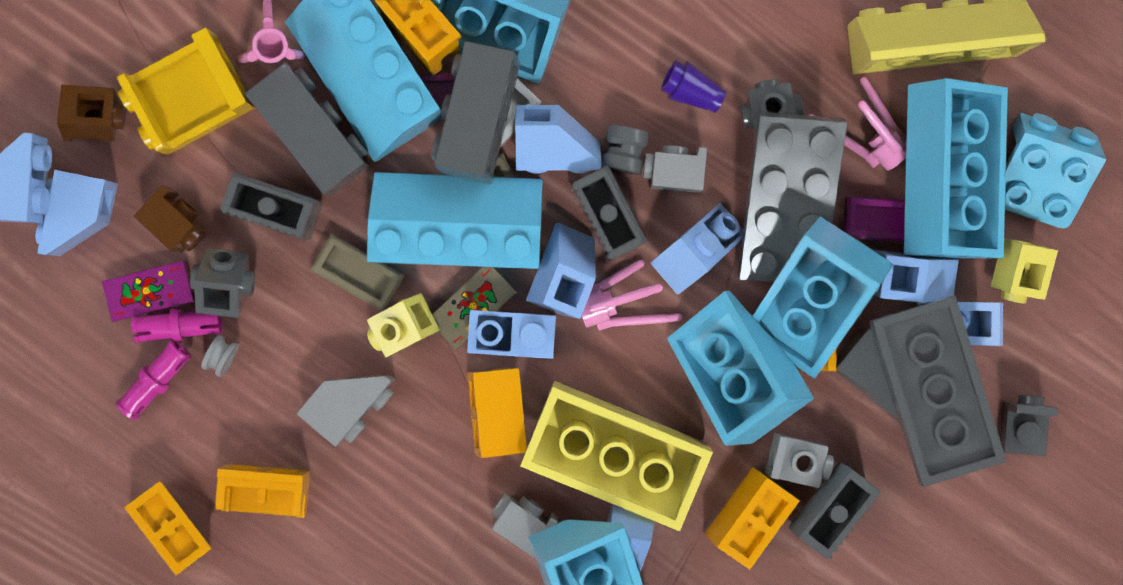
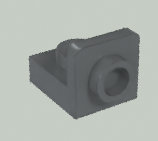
[1000,395,1058,456]

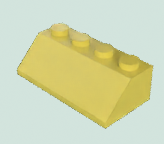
[847,0,1046,74]
[520,381,713,531]

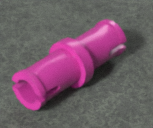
[131,308,222,343]
[116,340,192,420]

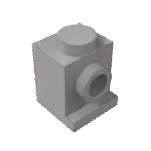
[643,146,707,194]
[765,432,834,488]
[491,493,558,558]

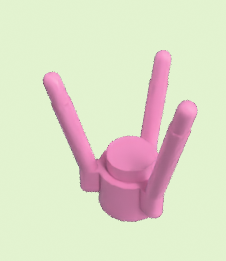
[236,0,305,63]
[808,77,907,171]
[582,260,682,331]

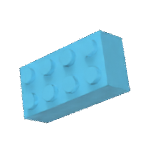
[904,78,1008,259]

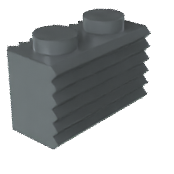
[571,165,647,261]
[221,172,323,241]
[788,462,880,559]

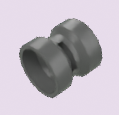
[601,125,649,175]

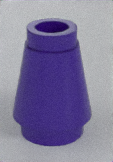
[661,60,726,113]

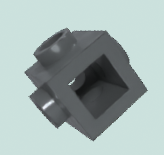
[741,79,804,141]
[190,248,256,318]

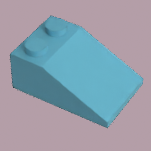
[752,216,894,379]
[667,291,814,446]

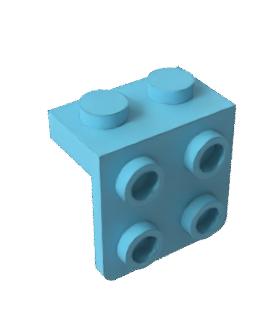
[1005,112,1107,228]

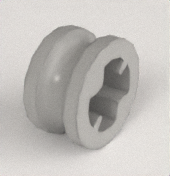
[201,335,239,378]

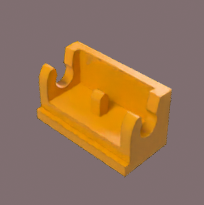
[374,0,461,77]
[467,368,527,458]
[216,464,310,518]
[704,467,799,570]
[124,481,212,575]

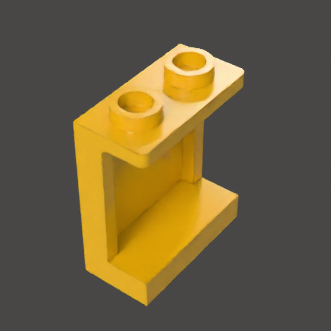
[117,27,255,155]

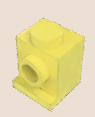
[990,238,1058,304]
[367,293,440,358]

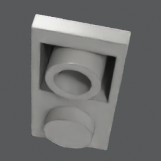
[297,374,396,447]

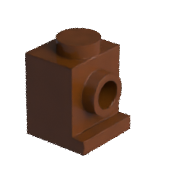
[57,84,126,141]
[133,185,206,252]

